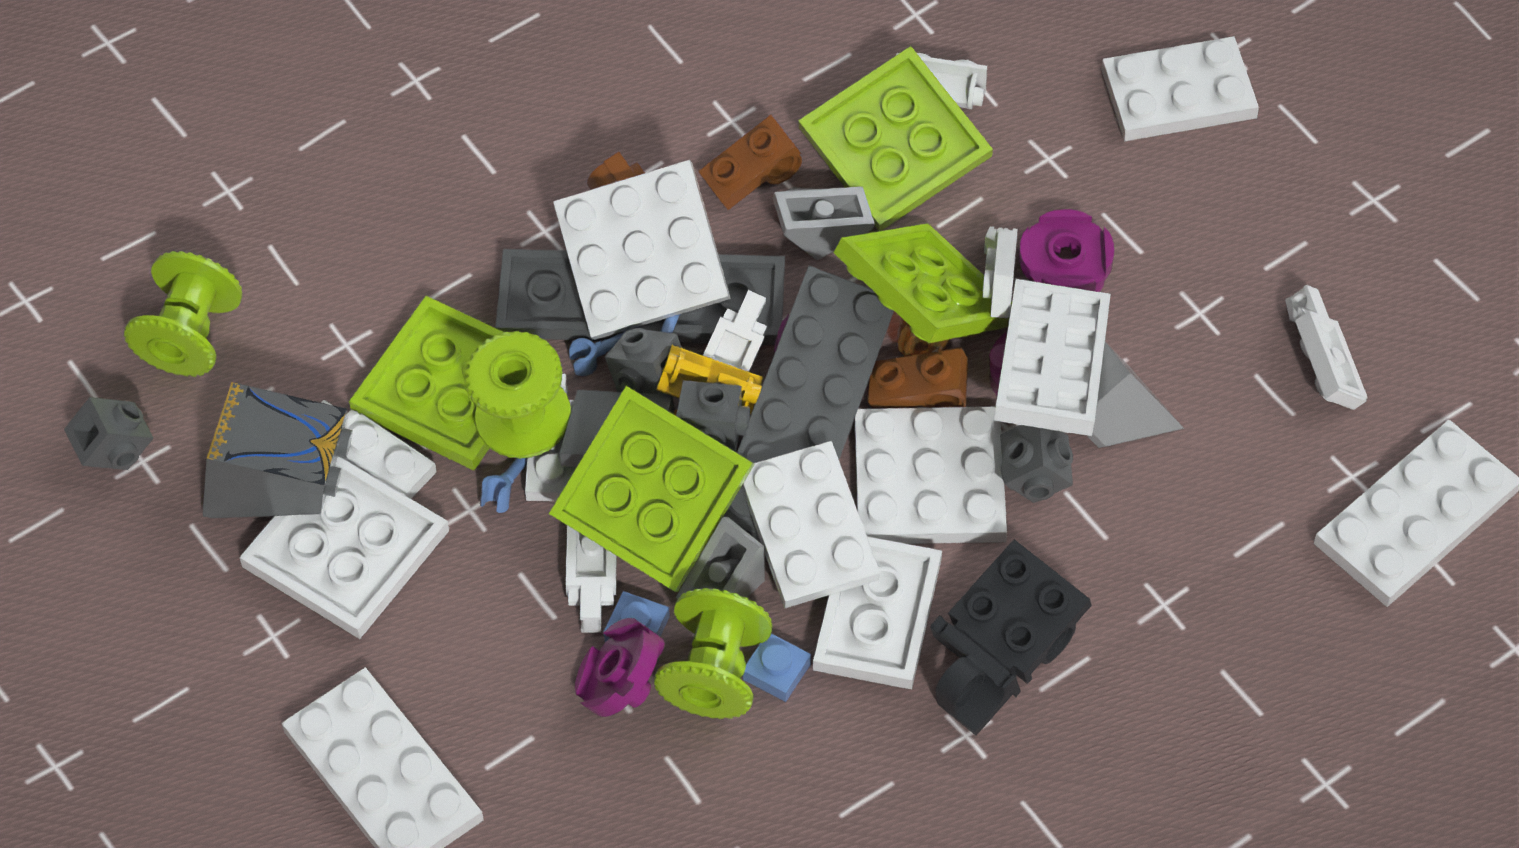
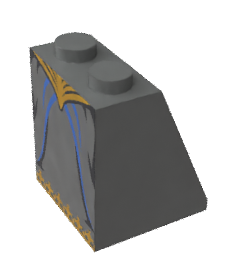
[203,382,353,518]

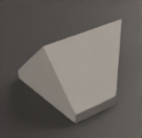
[772,187,875,260]
[1086,342,1184,448]
[676,517,765,599]

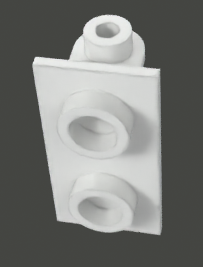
[897,53,987,110]

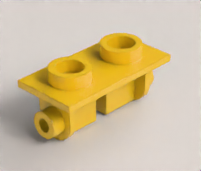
[656,345,763,415]

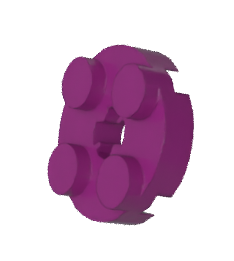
[1019,209,1114,292]
[575,618,665,717]

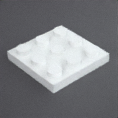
[553,160,731,340]
[855,407,1007,544]
[239,457,449,639]

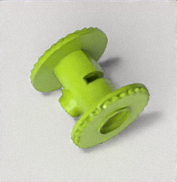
[124,251,243,377]
[464,331,571,459]
[654,588,773,719]

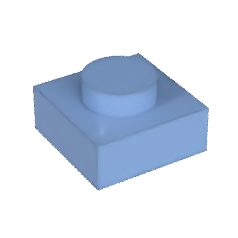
[604,591,670,642]
[742,634,811,702]

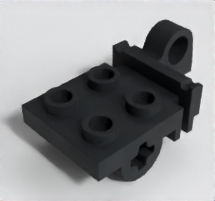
[930,539,1092,736]

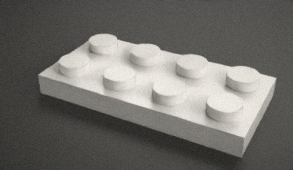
[994,279,1111,436]
[1314,420,1519,607]
[282,667,484,848]

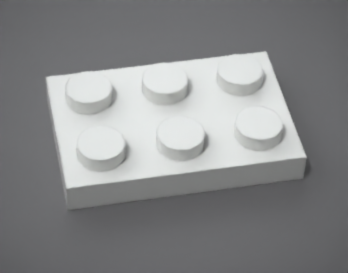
[1101,36,1259,141]
[741,441,880,609]
[813,537,942,690]

